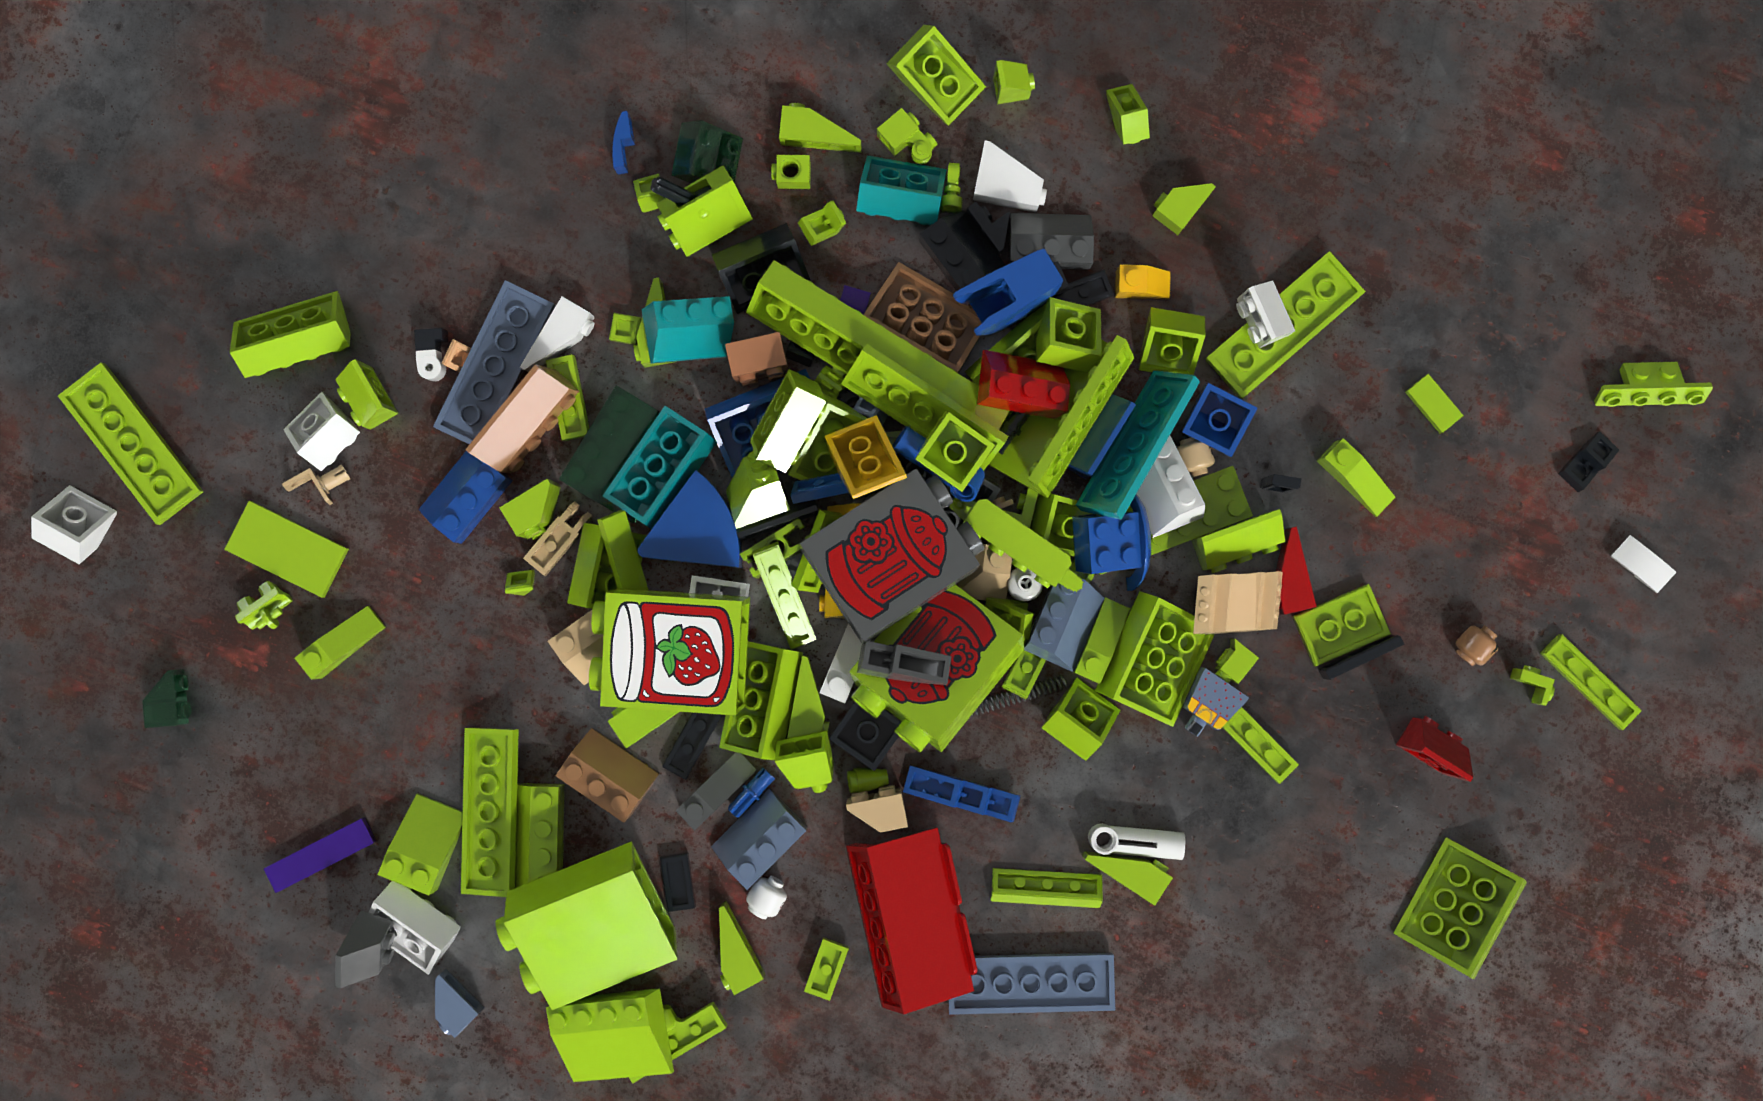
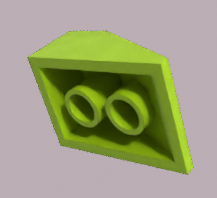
[886,25,986,126]
[377,793,463,895]

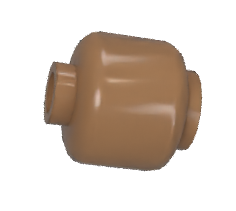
[1456,625,1498,667]

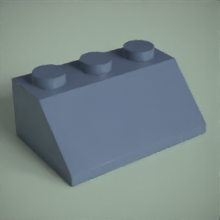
[1024,579,1104,672]
[711,788,808,890]

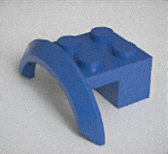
[1072,494,1151,591]

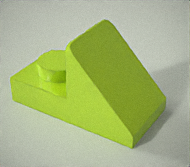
[1004,488,1038,528]
[985,597,1033,641]

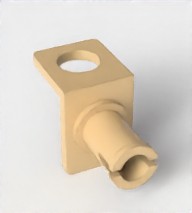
[282,464,350,505]

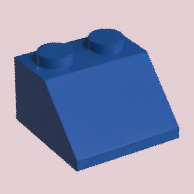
[1182,383,1258,457]

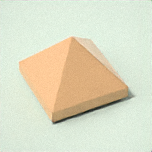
[441,339,471,372]

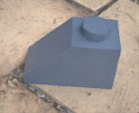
[435,969,485,1038]

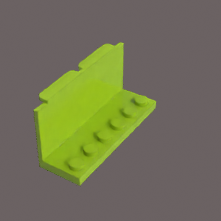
[988,335,1134,498]

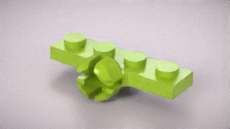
[629,1002,728,1084]

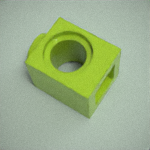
[771,155,811,189]

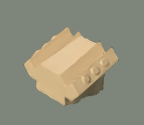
[1193,571,1283,634]

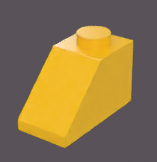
[1115,265,1170,300]

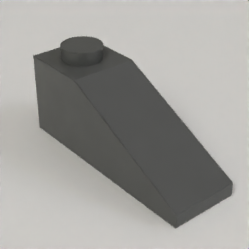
[676,752,757,831]

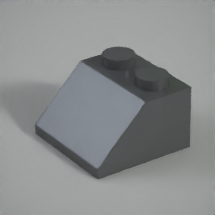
[335,911,395,988]

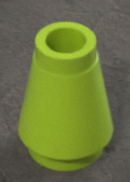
[847,768,889,793]

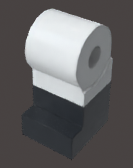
[414,328,448,381]

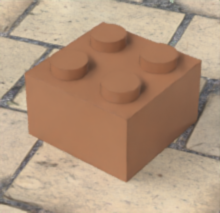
[725,332,789,387]

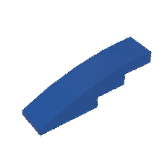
[903,766,1021,822]

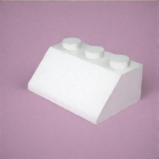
[1136,435,1205,538]
[369,881,461,975]

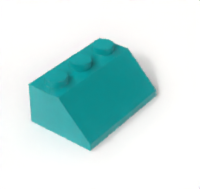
[856,155,947,225]
[641,296,734,364]

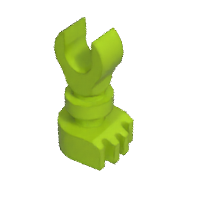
[940,163,963,213]

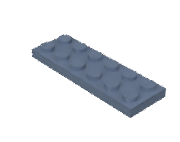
[433,280,556,444]
[948,953,1115,1014]

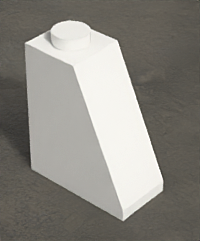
[973,141,1047,213]

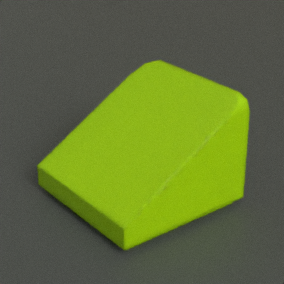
[633,173,665,212]

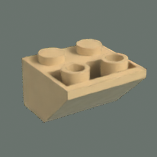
[846,785,908,833]

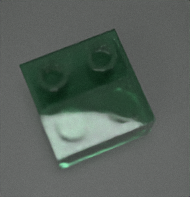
[671,120,743,183]

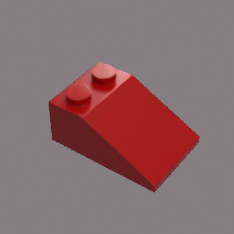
[1396,716,1473,782]

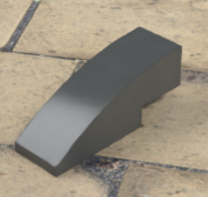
[857,641,952,685]

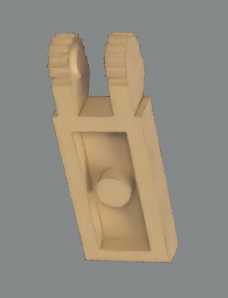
[523,502,593,576]

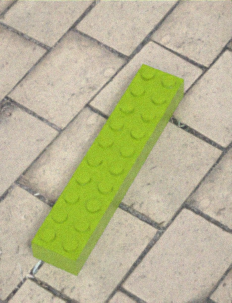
[746,260,1009,430]

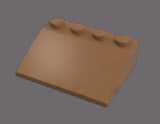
[863,262,982,374]

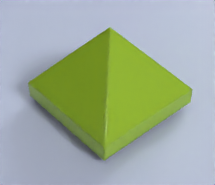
[505,570,535,596]

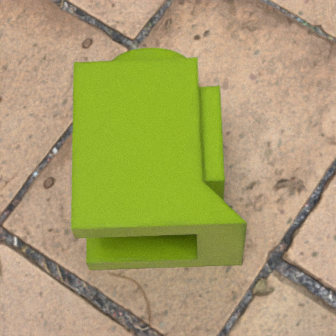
[1215,638,1259,684]

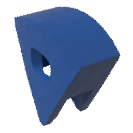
[952,249,1063,336]
[638,470,742,568]

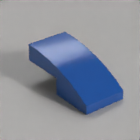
[613,111,635,174]

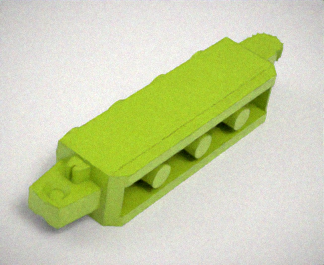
[949,498,1084,592]

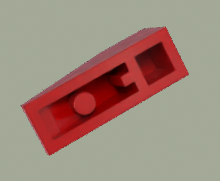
[1275,526,1317,615]

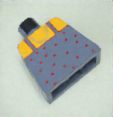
[1182,667,1249,737]

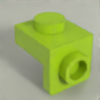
[798,201,846,246]
[1510,665,1555,706]

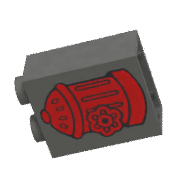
[800,469,985,644]

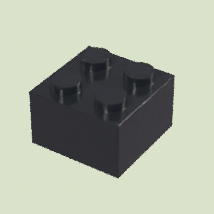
[829,702,902,771]

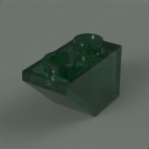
[142,669,191,728]

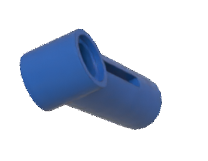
[893,426,985,502]

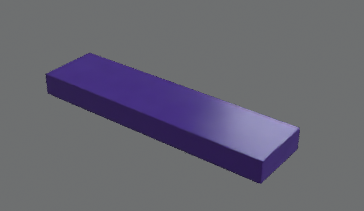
[264,817,377,893]

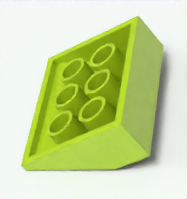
[1095,591,1215,727]
[1393,837,1527,979]
[546,988,674,1082]

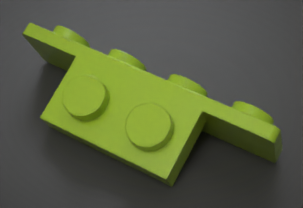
[1594,362,1713,407]

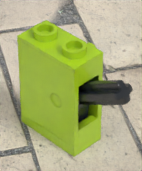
[650,166,753,257]

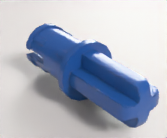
[728,767,775,818]

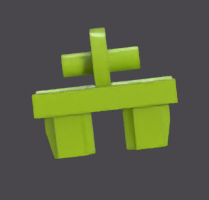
[235,581,293,630]

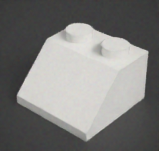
[283,392,360,471]
[31,485,117,564]

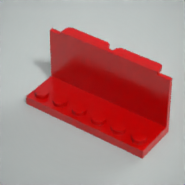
[846,827,977,1014]

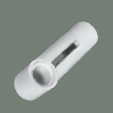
[1088,823,1185,860]

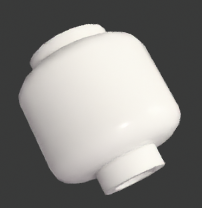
[1008,568,1043,601]
[746,876,787,919]

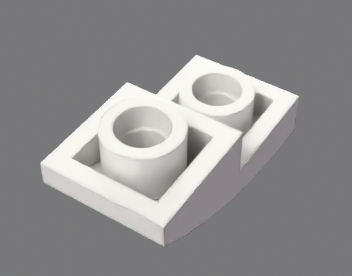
[1611,535,1676,593]

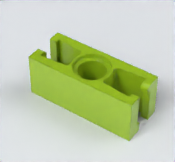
[740,518,810,579]

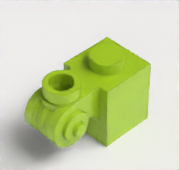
[877,108,937,165]

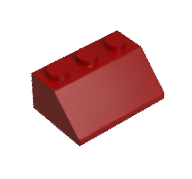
[977,350,1070,419]

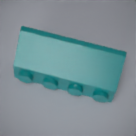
[603,406,717,529]

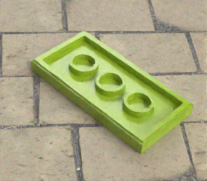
[224,501,349,598]

